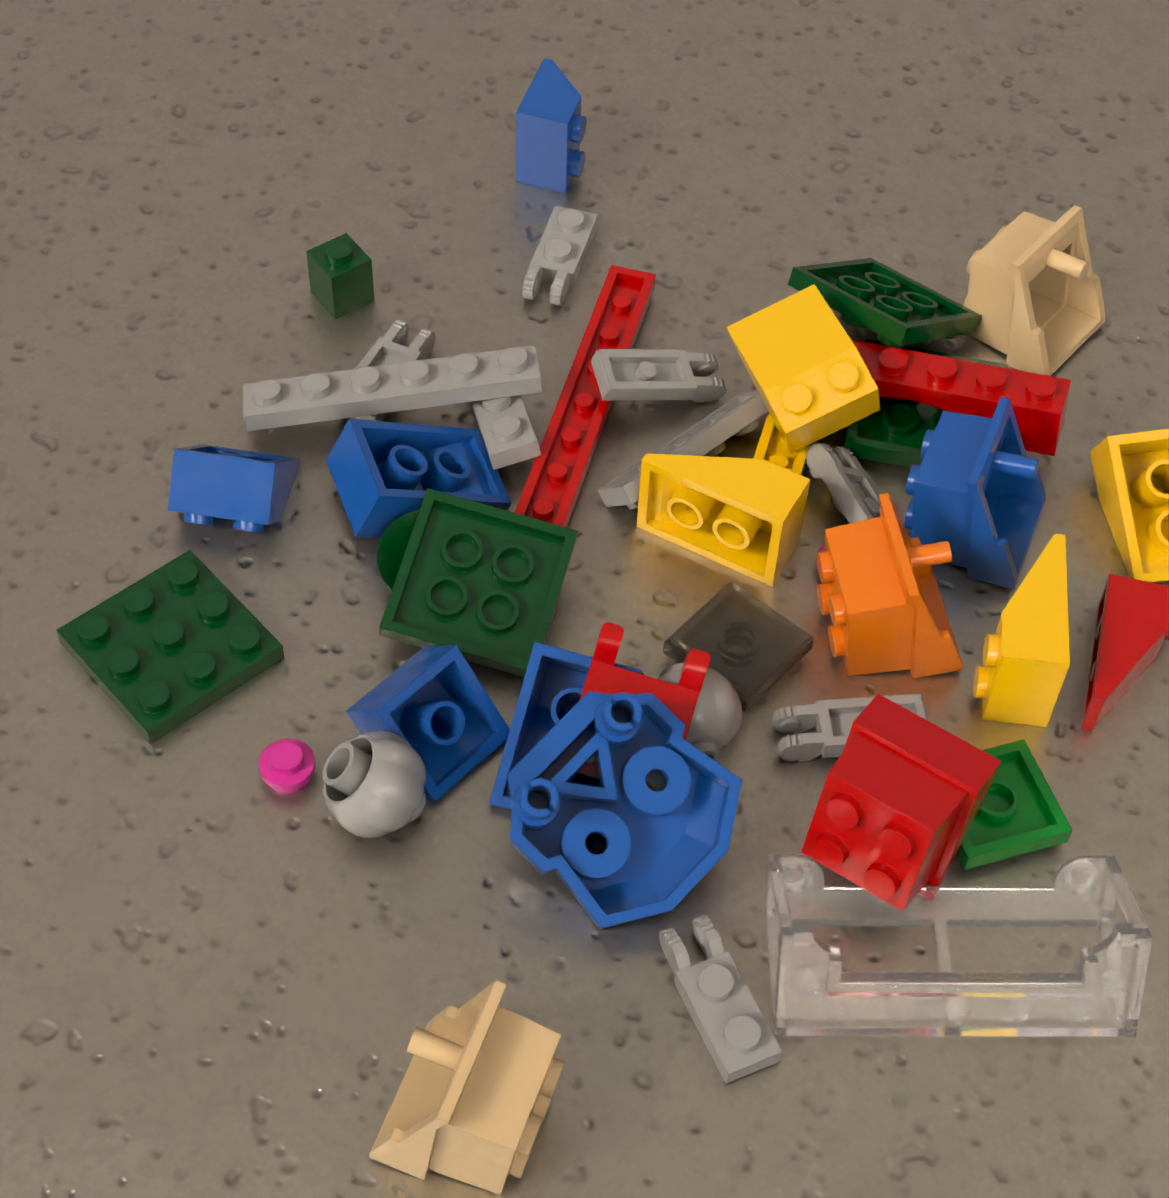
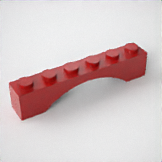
[851,339,1071,456]

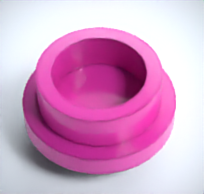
[259,739,316,793]

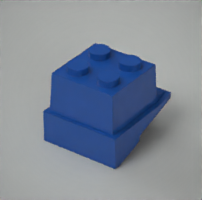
[904,397,1046,589]

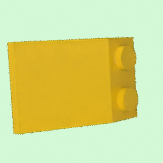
[726,284,880,454]
[1090,429,1169,583]
[636,453,811,587]
[973,534,1070,727]

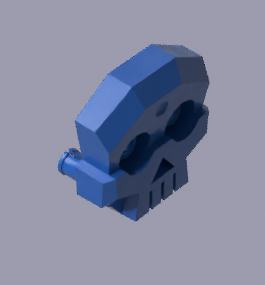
[507,691,742,930]

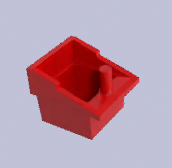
[801,694,1001,912]

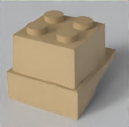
[963,205,1106,376]
[369,980,565,1195]

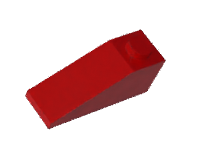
[1081,574,1169,731]

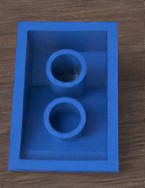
[326,419,512,538]
[489,642,644,810]

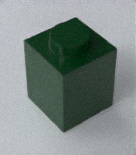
[306,233,375,319]

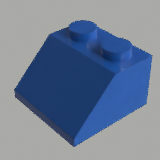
[516,58,587,194]
[168,444,299,532]
[346,645,510,802]

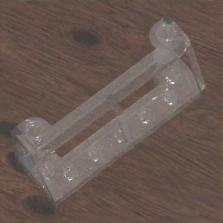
[764,854,1153,1037]

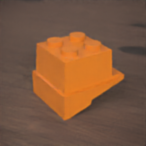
[817,493,963,679]

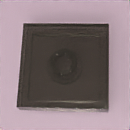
[663,580,814,713]

